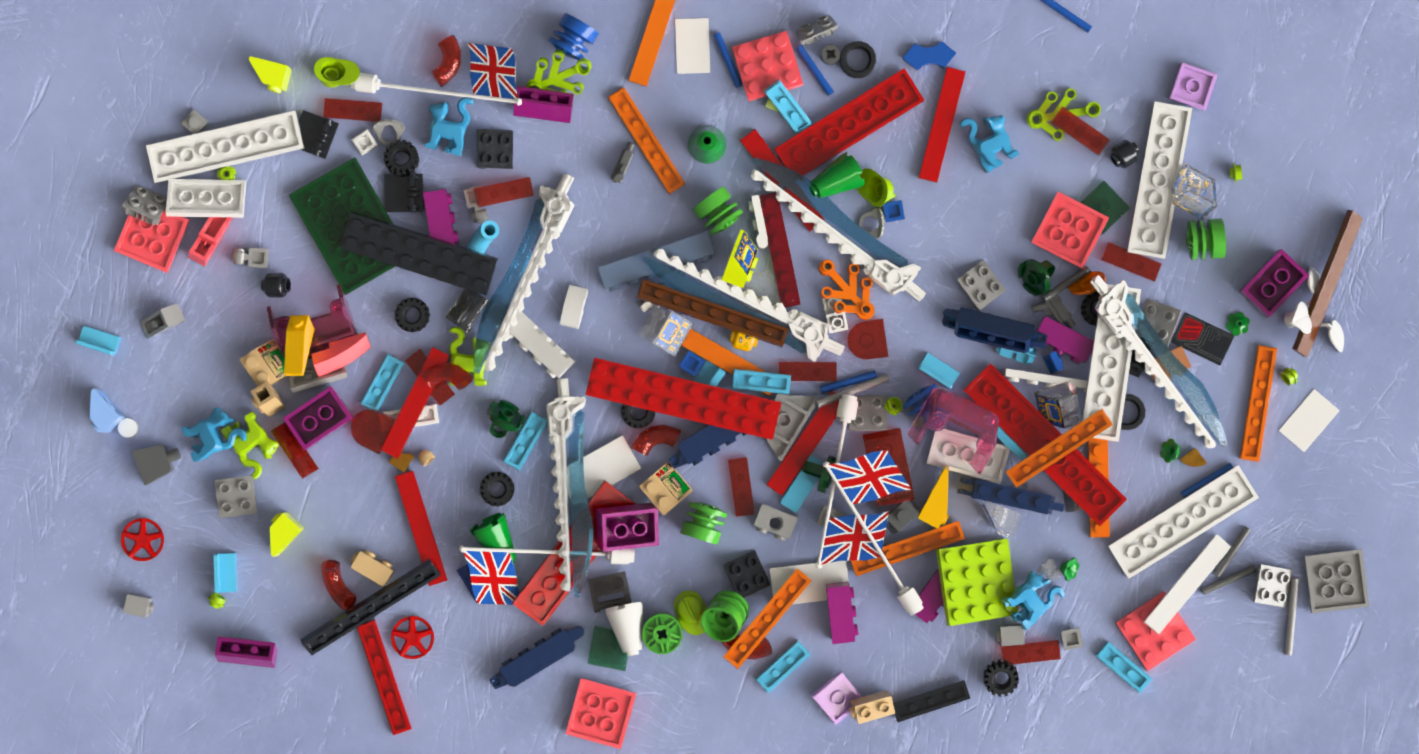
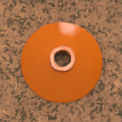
[1069,271,1106,295]

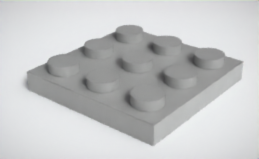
[1304,549,1369,613]

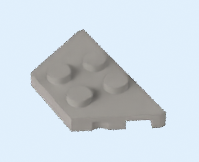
[765,394,820,462]

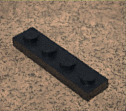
[893,680,971,722]

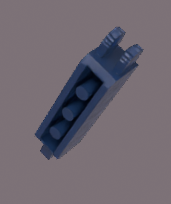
[942,307,1048,353]
[669,425,746,469]
[957,477,1064,515]
[490,626,584,689]

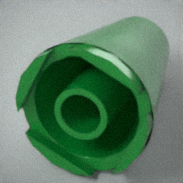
[688,126,726,164]
[809,152,865,199]
[470,513,516,564]

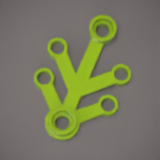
[526,50,592,95]
[1026,88,1101,141]

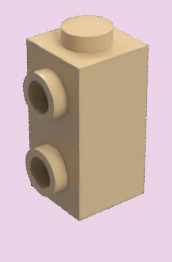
[250,382,286,417]
[350,549,395,587]
[849,690,895,724]

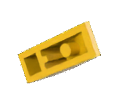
[284,315,315,376]
[918,465,949,529]

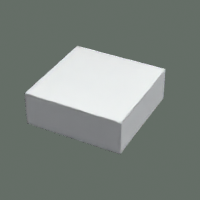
[352,129,378,156]

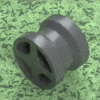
[821,45,840,65]

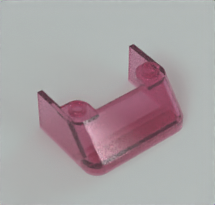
[267,284,357,359]
[908,387,999,475]

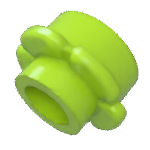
[1229,163,1242,182]
[217,166,236,180]
[1280,367,1298,386]
[884,397,903,415]
[207,592,226,609]

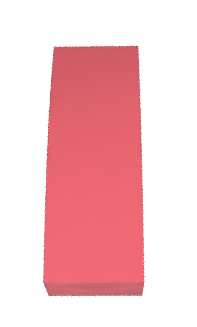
[188,217,233,267]
[311,332,371,377]

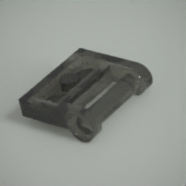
[445,289,490,333]
[588,571,632,613]

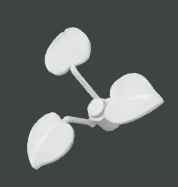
[1284,267,1344,353]

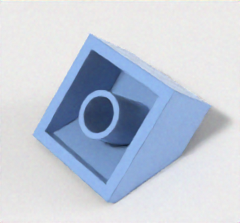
[90,388,126,433]

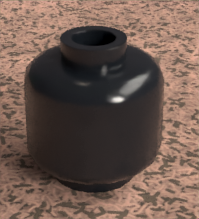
[1110,140,1139,168]
[261,273,291,298]

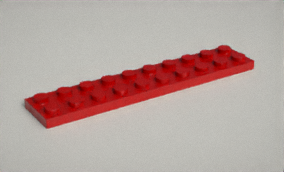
[585,358,782,440]
[963,363,1127,527]

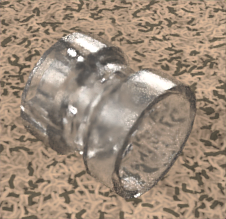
[1037,557,1063,584]

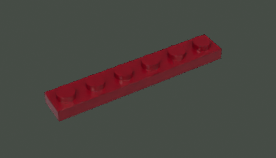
[759,192,801,308]

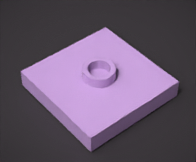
[1168,62,1218,111]
[811,671,862,725]

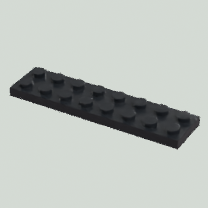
[340,211,498,295]

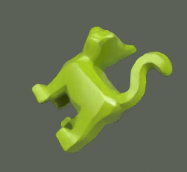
[449,327,492,386]
[221,411,279,479]

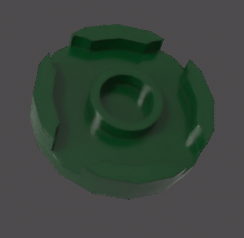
[1018,259,1055,296]
[487,400,525,438]
[802,455,837,493]

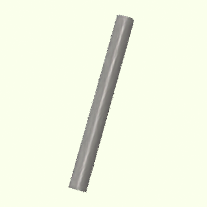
[816,374,889,408]
[1284,578,1299,655]

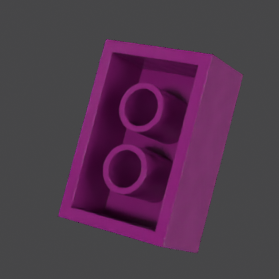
[1238,249,1309,318]
[283,386,354,450]
[596,503,659,552]

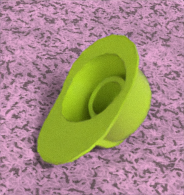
[314,57,360,88]
[857,168,896,207]
[673,590,707,635]

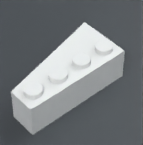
[509,311,575,378]

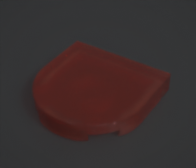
[847,319,889,360]
[351,409,395,454]

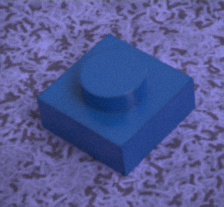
[883,200,905,223]
[679,351,705,377]
[1043,351,1064,374]

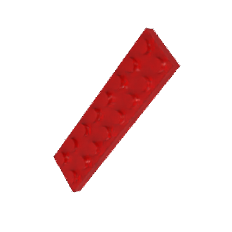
[774,68,925,181]
[512,480,636,626]

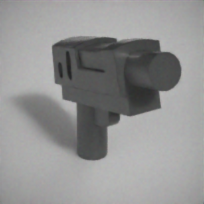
[611,142,635,183]
[1031,294,1076,328]

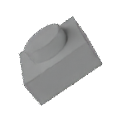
[181,109,209,134]
[1060,627,1083,650]

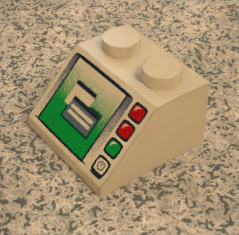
[239,339,286,387]
[639,461,693,516]

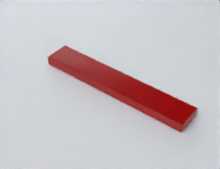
[919,67,966,183]
[740,129,825,232]
[381,347,450,459]
[766,391,839,495]
[395,471,448,586]
[357,620,412,735]

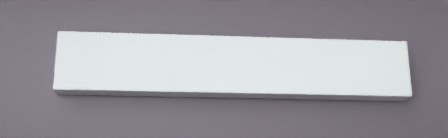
[1143,535,1231,634]

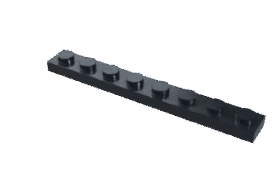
[300,559,441,656]

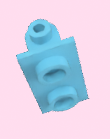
[995,347,1037,365]

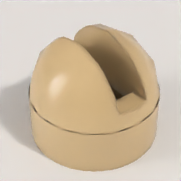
[418,450,435,466]

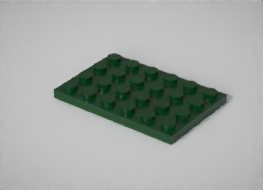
[289,157,396,295]

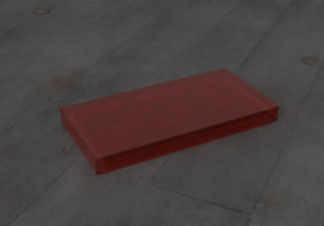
[863,428,915,506]

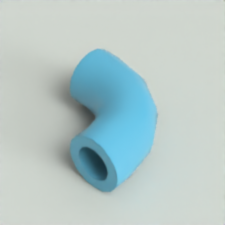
[466,221,499,254]

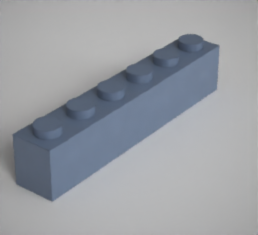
[598,232,715,292]

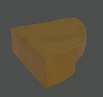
[1180,448,1207,467]
[388,453,415,472]

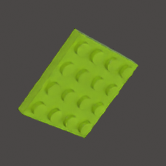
[936,538,1018,626]

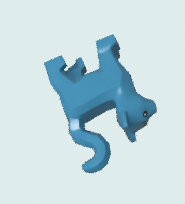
[425,97,474,156]
[960,115,1019,173]
[181,407,247,462]
[1001,571,1065,630]

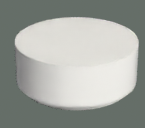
[118,418,138,437]

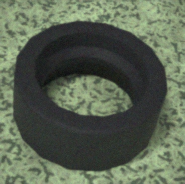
[840,41,876,78]
[1121,394,1146,430]

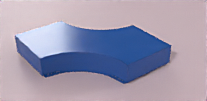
[902,41,956,70]

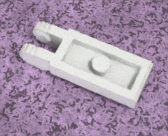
[748,195,768,249]

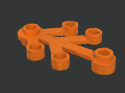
[818,259,875,320]

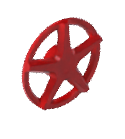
[121,518,164,561]
[391,616,434,659]

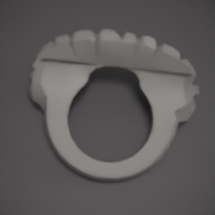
[373,119,405,146]
[858,207,885,240]

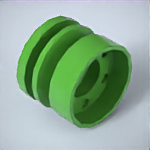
[692,186,744,236]
[1186,218,1226,260]
[680,502,727,545]
[701,590,749,642]
[642,613,682,654]

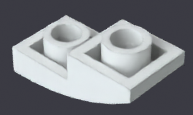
[560,285,588,329]
[822,290,848,333]

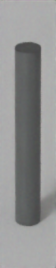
[1041,266,1090,302]
[1213,526,1251,578]
[1201,565,1257,595]

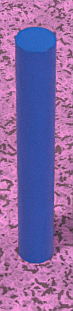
[1041,0,1092,33]
[713,32,743,88]
[796,45,834,96]
[820,370,877,393]
[1181,463,1233,498]

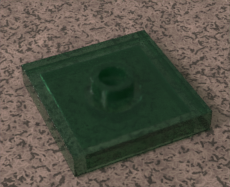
[1081,181,1130,235]
[587,626,628,671]

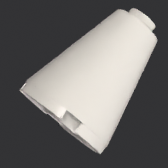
[605,602,643,656]

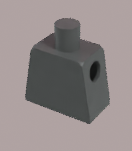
[132,445,181,485]
[886,496,921,534]

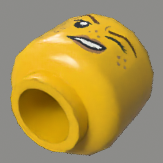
[729,331,758,352]

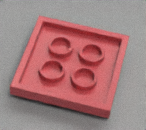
[732,31,803,102]
[1031,191,1109,269]
[114,210,190,273]
[1115,591,1196,671]
[565,678,636,749]

